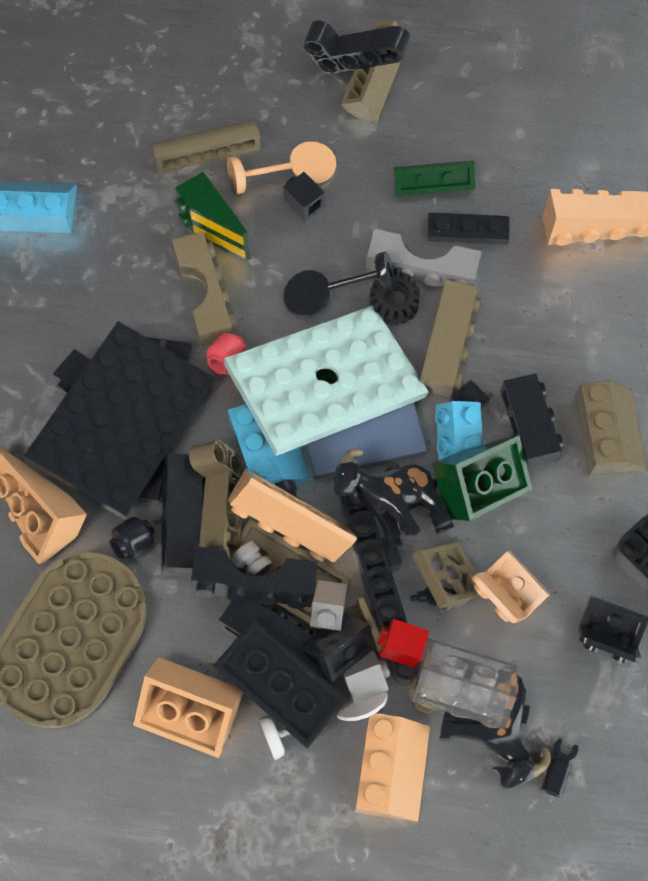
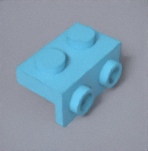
[435,401,483,460]

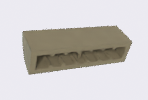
[341,19,409,122]
[151,119,261,174]

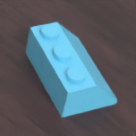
[0,181,77,233]
[228,404,311,486]

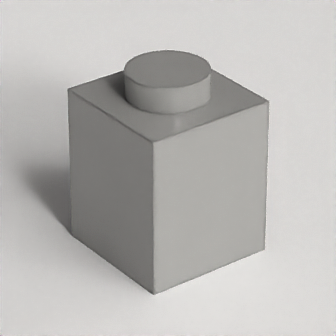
[310,580,348,631]
[343,650,390,703]

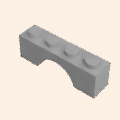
[366,229,481,287]

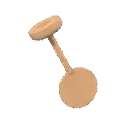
[227,142,337,195]

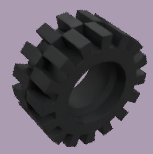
[369,271,420,325]

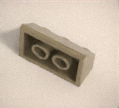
[575,381,647,476]

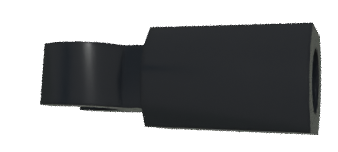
[541,739,578,798]

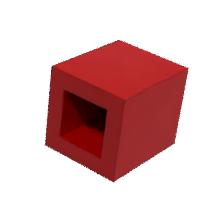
[377,619,429,667]

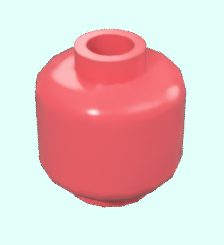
[206,333,248,375]

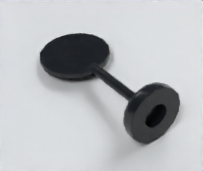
[283,251,396,317]

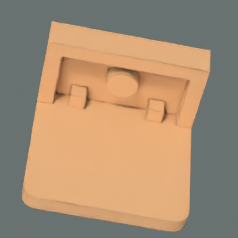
[472,551,551,624]

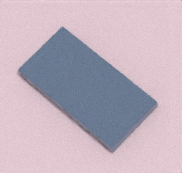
[306,403,427,479]

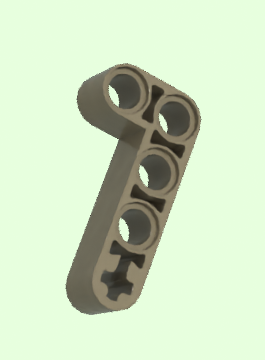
[189,440,245,560]

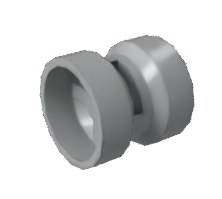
[231,541,273,577]

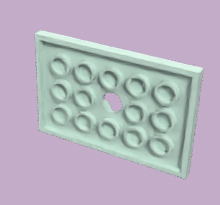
[224,306,429,456]

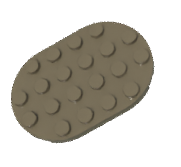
[0,552,147,728]

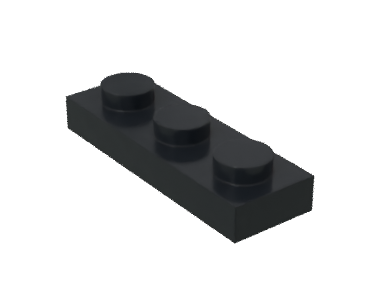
[427,212,509,245]

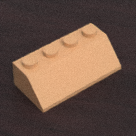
[228,469,357,563]

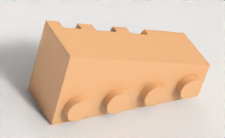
[542,189,648,246]

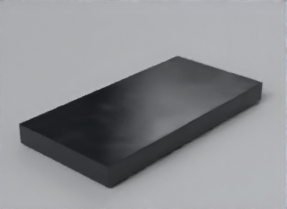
[213,619,348,749]

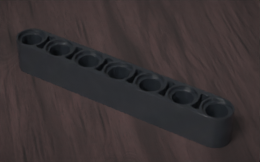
[341,489,421,686]

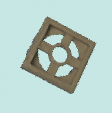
[412,541,480,612]

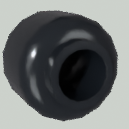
[109,517,155,561]

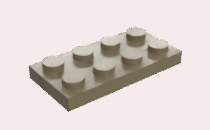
[230,519,351,632]

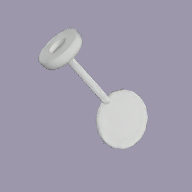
[259,691,387,760]

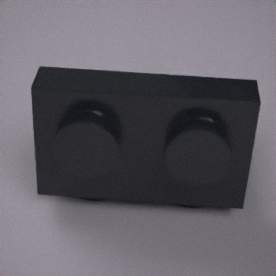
[578,595,648,665]

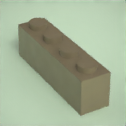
[420,280,481,397]

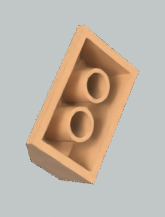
[133,657,243,758]
[355,713,430,822]

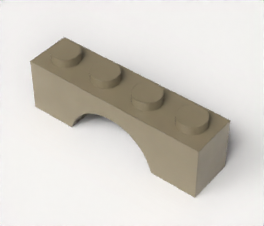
[172,232,237,347]

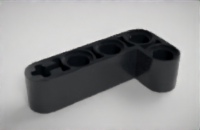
[303,20,410,73]
[613,514,648,593]

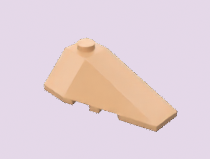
[0,446,87,565]

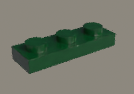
[394,160,475,196]

